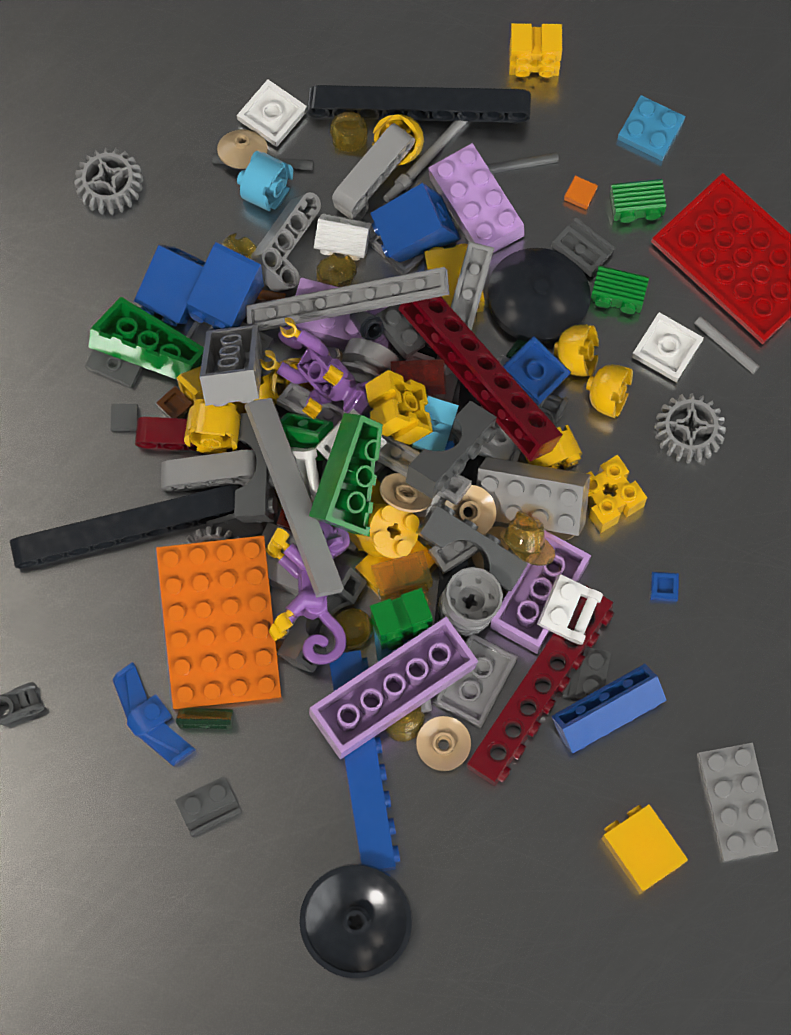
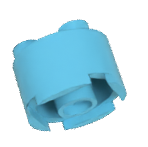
[237,151,293,211]

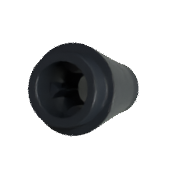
[350,311,384,340]

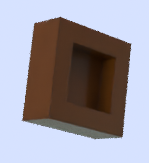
[156,386,193,419]

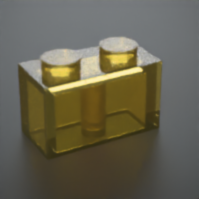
[371,550,433,601]

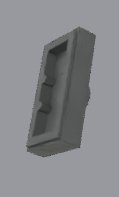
[85,349,143,389]
[206,513,265,541]

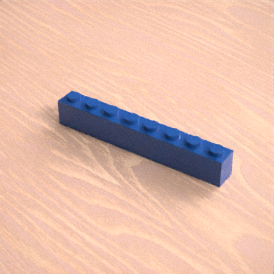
[329,650,400,871]

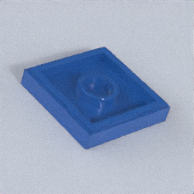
[503,336,571,406]

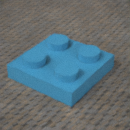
[617,95,686,161]

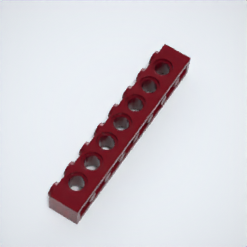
[398,296,563,462]
[467,585,615,786]

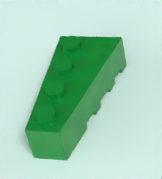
[89,297,204,379]
[309,413,383,537]

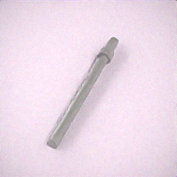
[383,121,468,203]

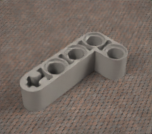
[332,123,415,221]
[250,192,321,292]
[161,450,257,492]

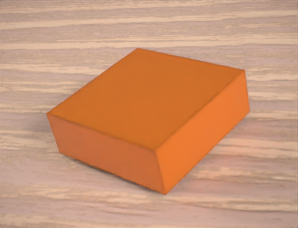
[564,176,598,210]

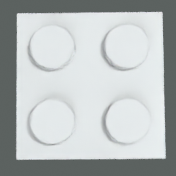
[237,79,307,147]
[632,312,704,383]

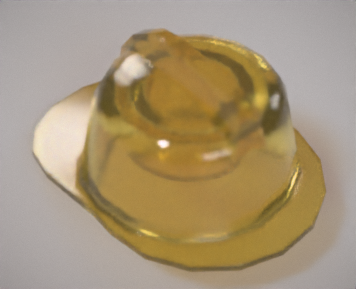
[500,511,555,566]

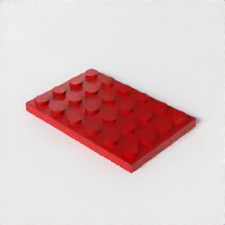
[651,173,791,345]

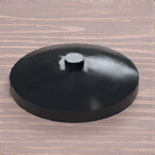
[487,248,591,344]
[299,864,412,978]

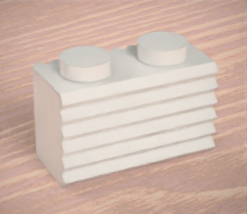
[314,214,372,261]

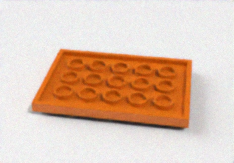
[156,536,282,709]

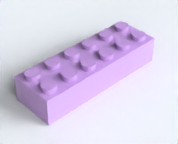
[309,617,478,760]

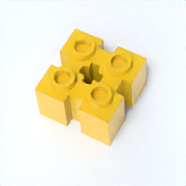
[509,23,562,78]
[365,370,433,445]
[587,455,647,534]

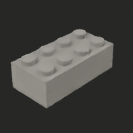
[200,324,263,407]
[477,457,590,536]

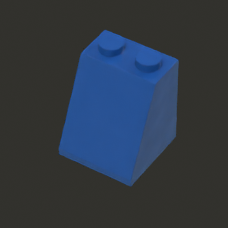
[370,183,461,263]
[187,242,264,330]
[134,245,205,326]

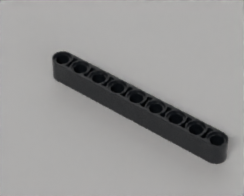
[307,85,531,123]
[9,484,240,569]

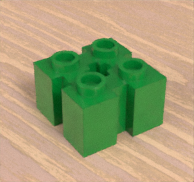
[370,588,433,650]

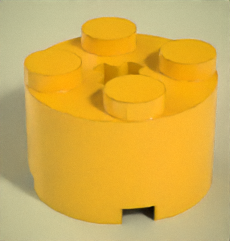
[184,399,241,454]
[524,425,583,470]
[356,503,420,558]

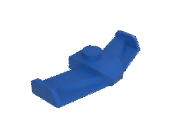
[112,662,195,766]

